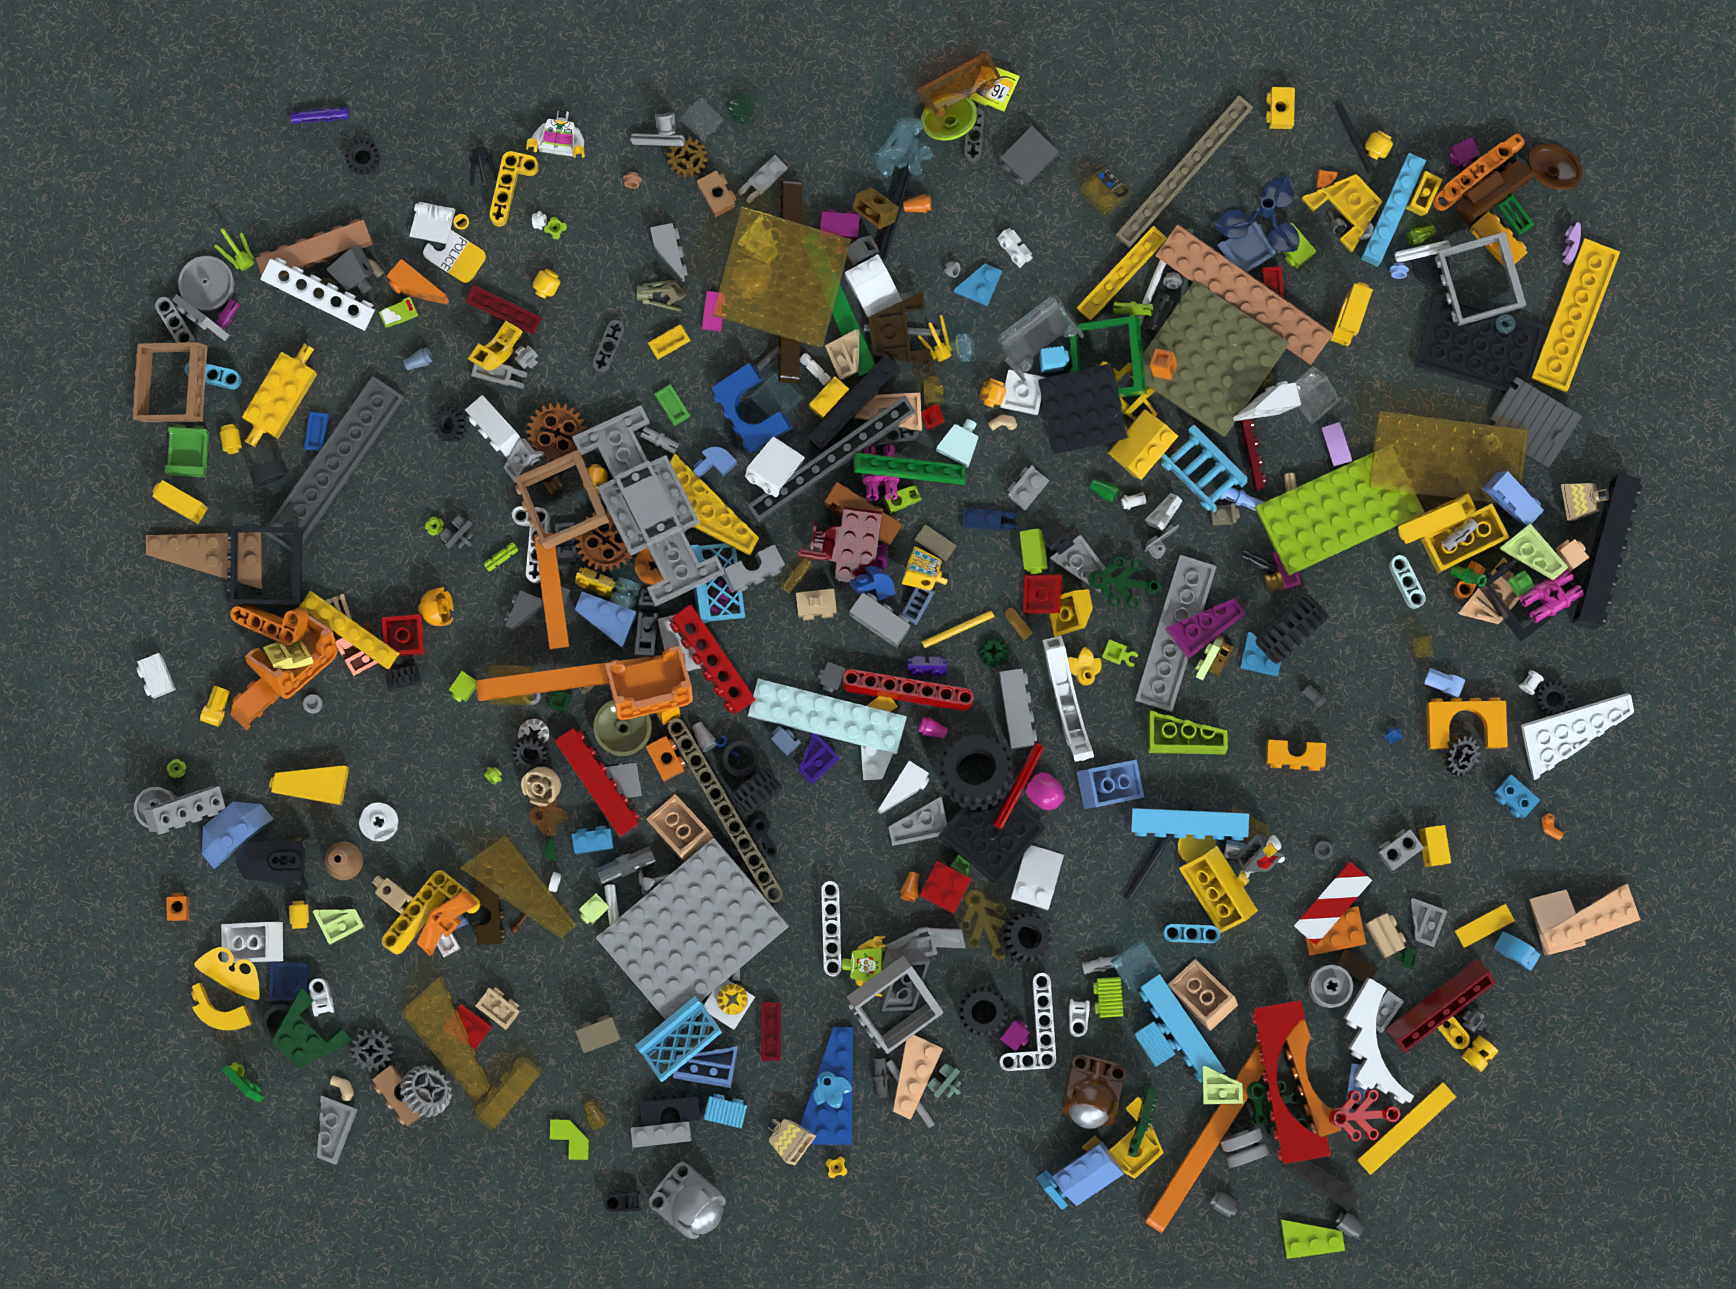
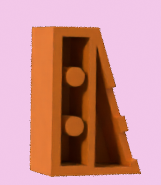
[230,678,280,730]

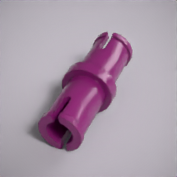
[209,299,241,337]

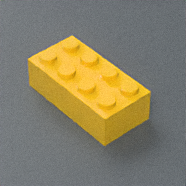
[1421,504,1510,574]

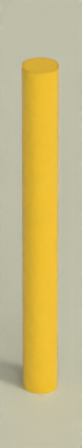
[922,610,994,648]

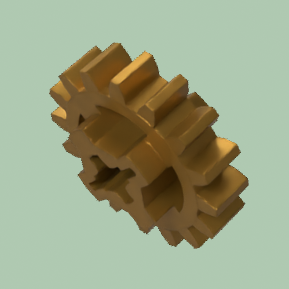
[667,137,708,179]

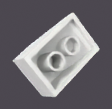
[845,255,902,319]
[1233,381,1301,421]
[878,761,930,814]
[1010,845,1064,910]
[221,922,283,963]

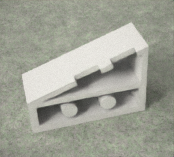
[465,395,521,459]

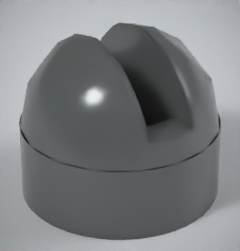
[1330,218,1347,235]

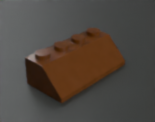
[1455,161,1535,226]

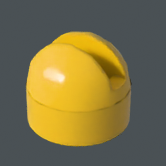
[453,214,469,229]

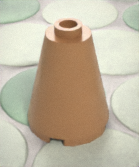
[324,842,363,880]

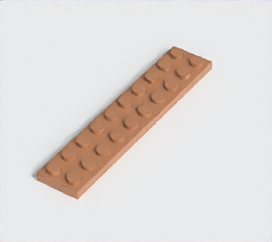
[1155,224,1333,365]

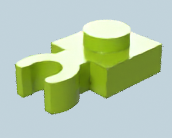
[1102,640,1138,667]

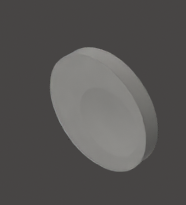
[178,256,235,311]

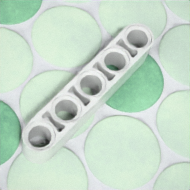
[822,881,841,976]

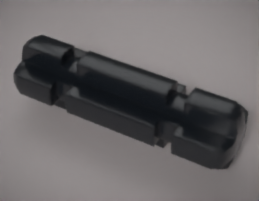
[1241,549,1277,574]

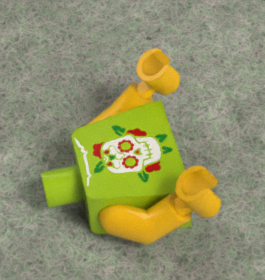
[841,936,888,997]

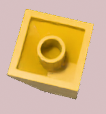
[1049,589,1093,637]

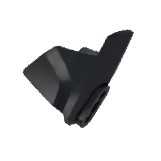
[235,834,310,890]

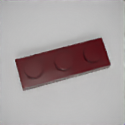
[761,1002,781,1061]

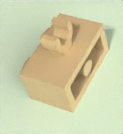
[796,589,837,620]

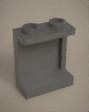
[1000,126,1059,187]

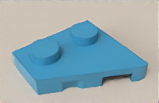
[954,264,1002,306]
[1240,632,1281,677]

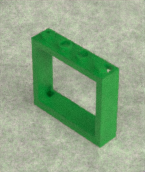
[1067,316,1147,398]

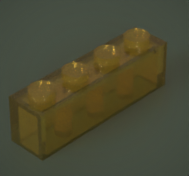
[474,1056,543,1131]

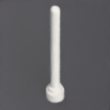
[1137,246,1166,326]

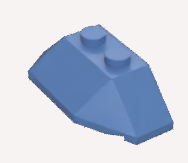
[202,802,274,869]

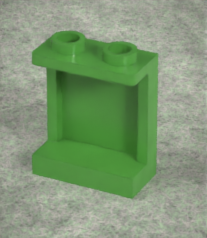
[165,425,209,477]

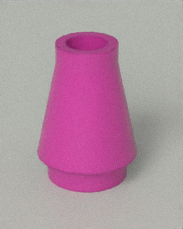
[918,717,948,739]

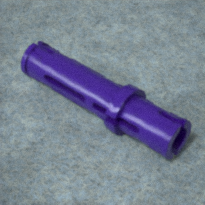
[290,107,349,124]

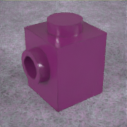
[1448,138,1480,168]
[1000,1020,1030,1051]

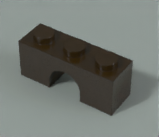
[474,885,506,946]

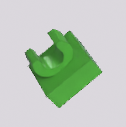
[1507,570,1534,597]

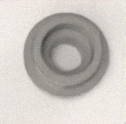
[1163,272,1182,289]

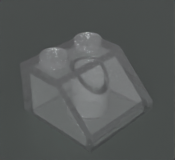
[1294,366,1340,424]

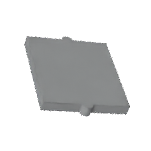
[605,762,642,799]

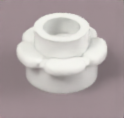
[532,211,547,230]

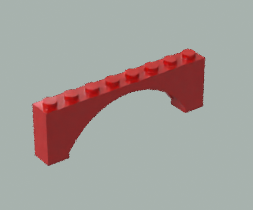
[1252,1000,1331,1164]

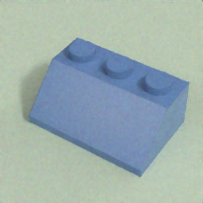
[1052,1141,1124,1206]

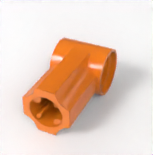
[1454,561,1486,599]

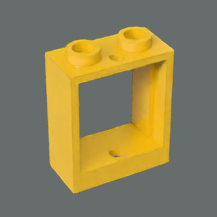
[152,480,208,524]

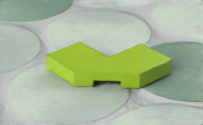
[550,1120,589,1160]

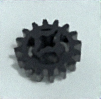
[1442,734,1481,777]

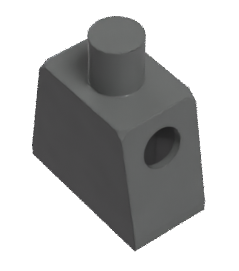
[327,245,373,294]

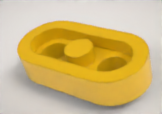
[1438,1016,1470,1049]

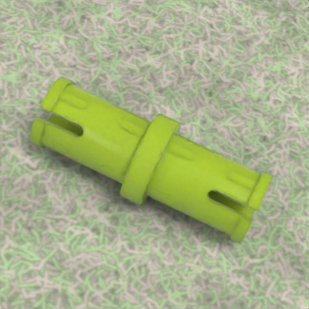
[1113,301,1153,316]

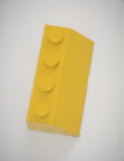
[1179,845,1258,933]

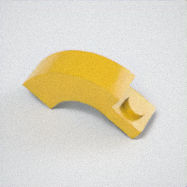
[468,321,523,371]

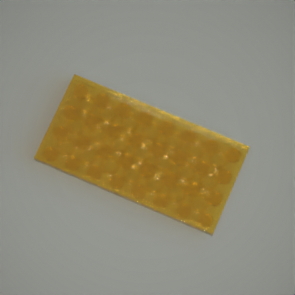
[1369,411,1528,504]

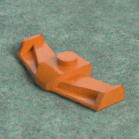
[417,892,478,956]

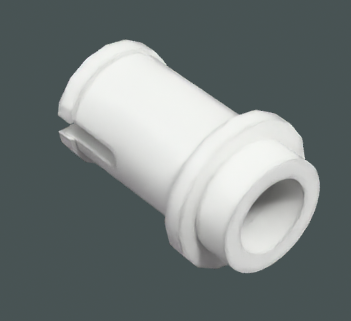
[1121,492,1146,510]

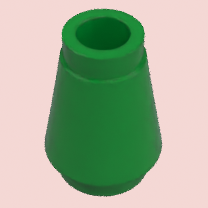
[1090,479,1119,502]

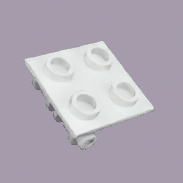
[410,202,456,244]

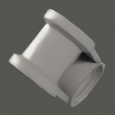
[655,112,676,136]

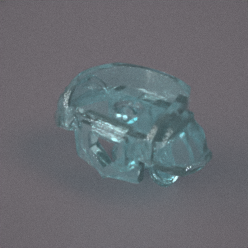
[873,117,933,178]

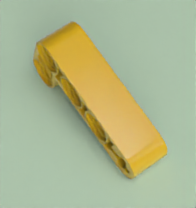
[490,151,539,227]

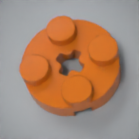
[635,548,663,585]

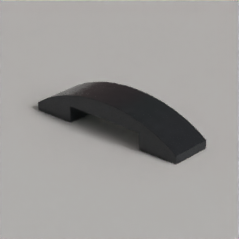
[635,588,658,657]

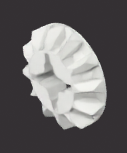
[518,719,549,750]

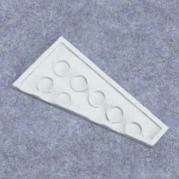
[1521,693,1634,780]

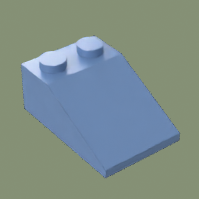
[1077,760,1144,809]

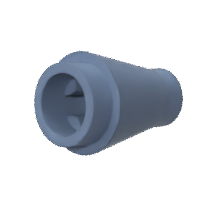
[403,347,433,371]

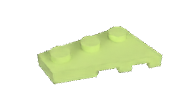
[1500,524,1568,580]

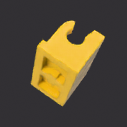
[1418,825,1451,867]

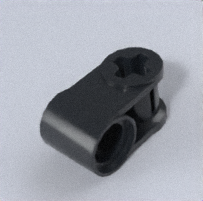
[604,1191,641,1212]

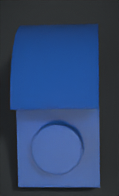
[849,566,895,601]

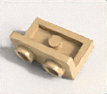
[476,987,521,1030]

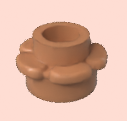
[623,172,642,188]

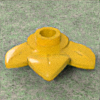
[1067,647,1102,686]

